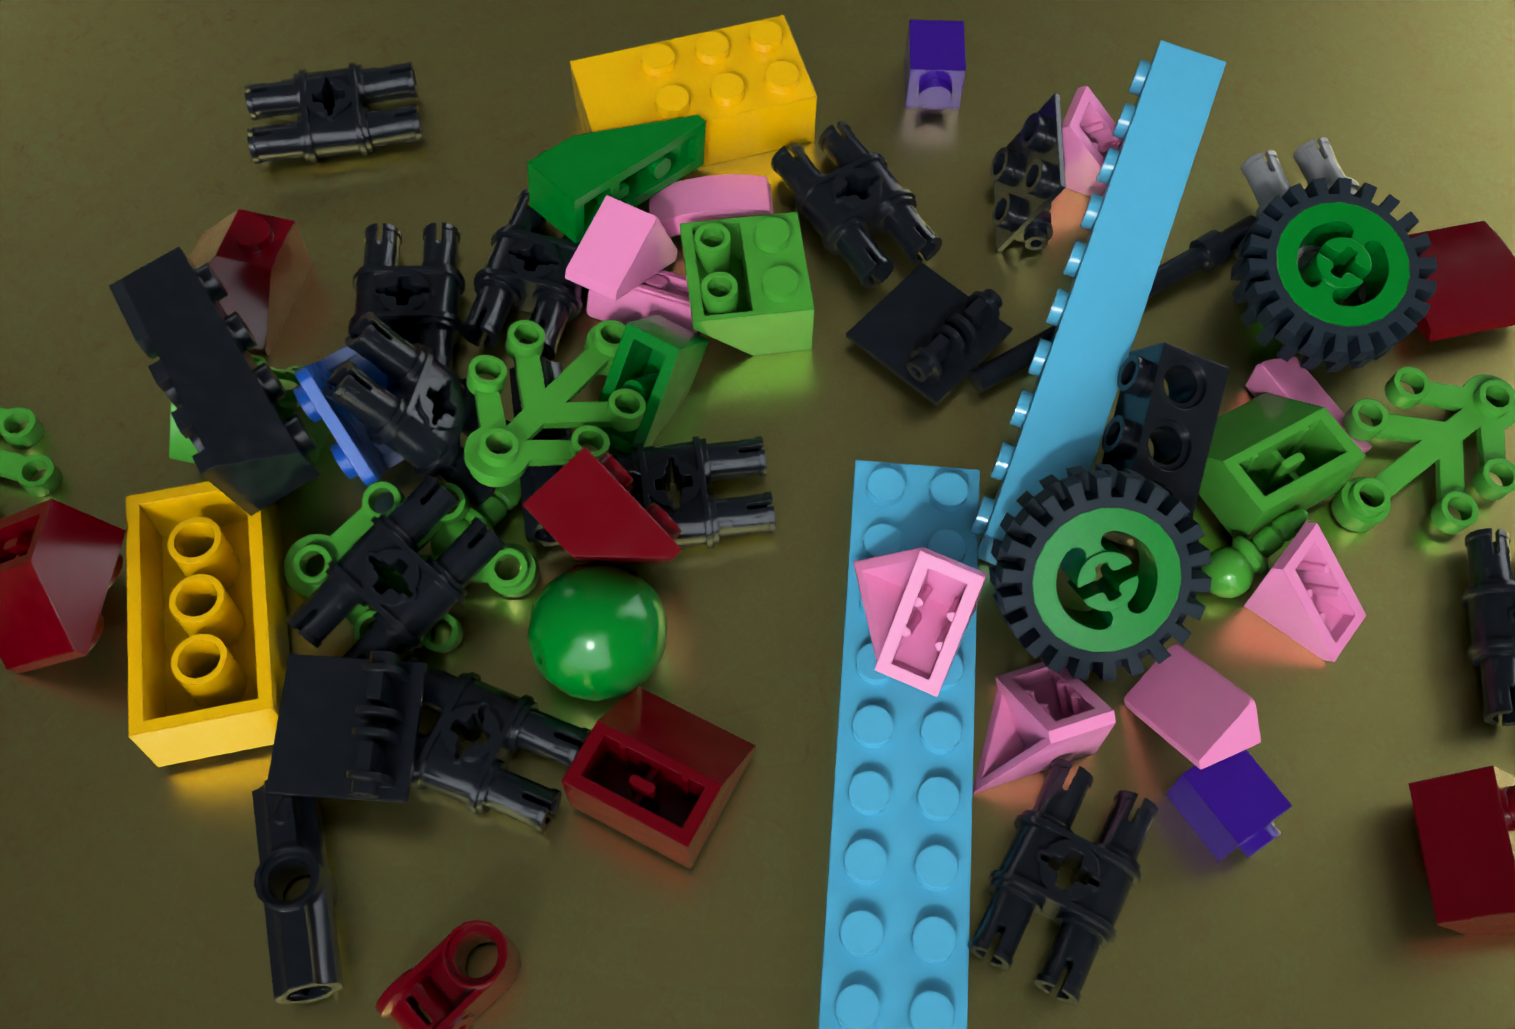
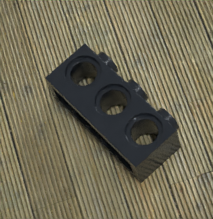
[1102,342,1229,550]

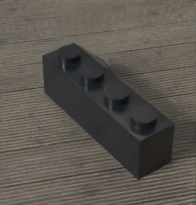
[109,247,321,516]

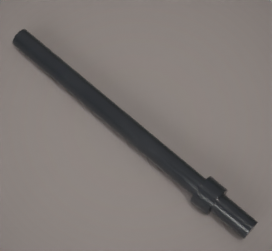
[969,215,1257,393]

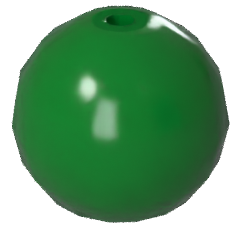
[527,561,667,702]

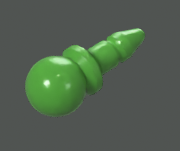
[431,478,521,555]
[1201,508,1308,598]

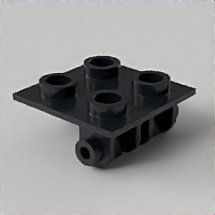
[990,93,1066,253]
[846,263,1013,406]
[265,651,428,803]

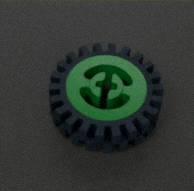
[1231,177,1437,372]
[989,464,1212,682]

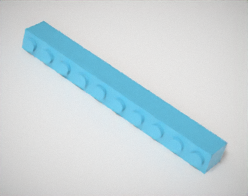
[970,40,1226,565]

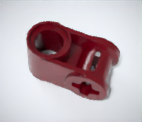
[375,920,521,1029]

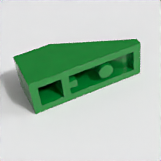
[527,115,706,244]

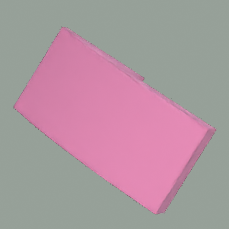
[649,174,774,238]

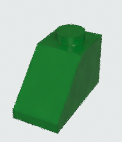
[598,315,709,454]

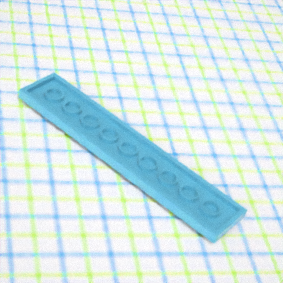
[818,460,980,1029]

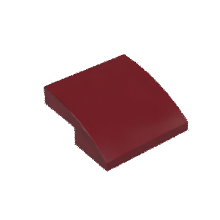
[1409,221,1515,342]

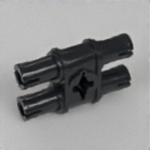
[244,62,424,164]
[771,121,942,289]
[461,189,585,361]
[348,222,466,371]
[323,312,510,506]
[612,436,776,549]
[285,474,507,659]
[1462,528,1515,726]
[401,655,591,833]
[967,759,1159,1004]

